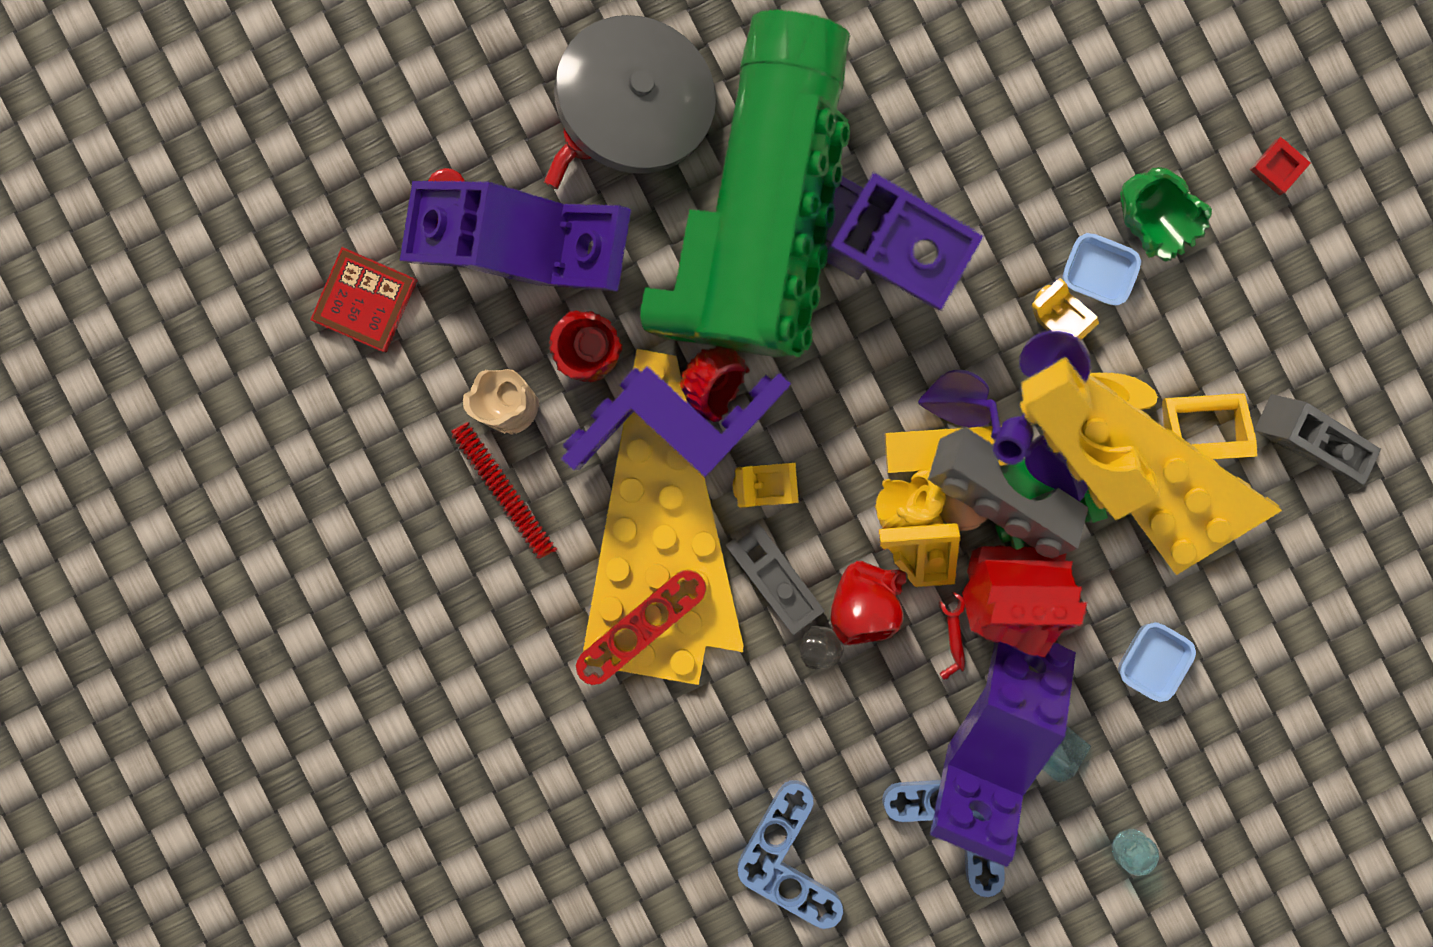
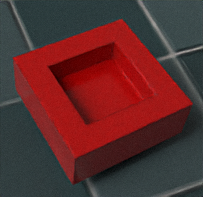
[1250,137,1311,196]

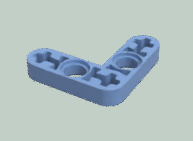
[737,780,843,929]
[882,780,1005,897]

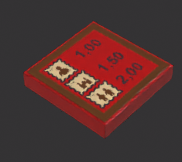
[310,247,418,353]

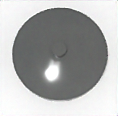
[554,15,716,174]

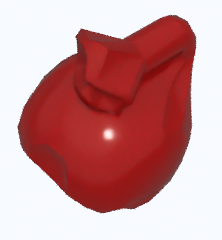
[830,561,906,646]

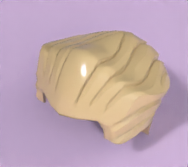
[463,369,539,435]

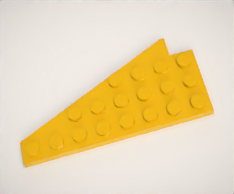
[583,349,744,685]

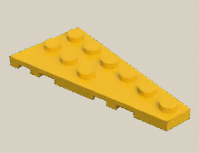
[1080,375,1282,575]

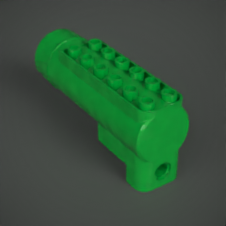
[640,10,850,357]

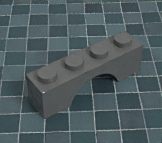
[928,426,1088,558]

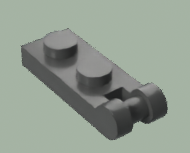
[726,521,825,635]

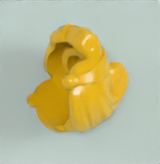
[875,470,946,529]

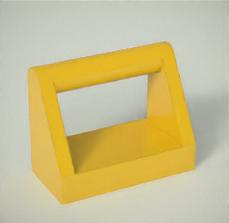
[1162,393,1257,459]

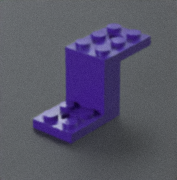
[825,172,984,311]
[400,181,631,291]
[561,366,791,477]
[930,642,1076,867]

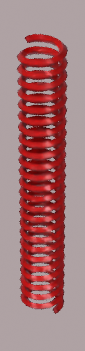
[452,422,557,559]

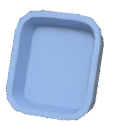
[1062,233,1141,306]
[1118,622,1196,702]

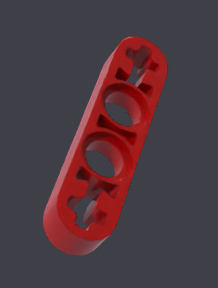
[576,569,706,685]

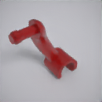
[939,592,966,680]

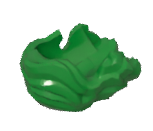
[1120,167,1212,262]

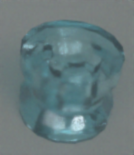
[1112,829,1159,876]

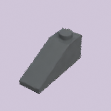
[1254,394,1381,485]

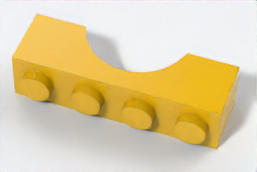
[1020,358,1160,520]

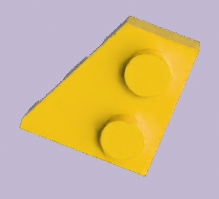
[879,523,960,587]

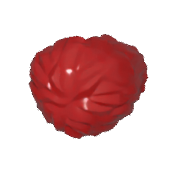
[549,310,623,383]
[680,347,750,422]

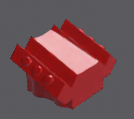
[962,545,1087,658]

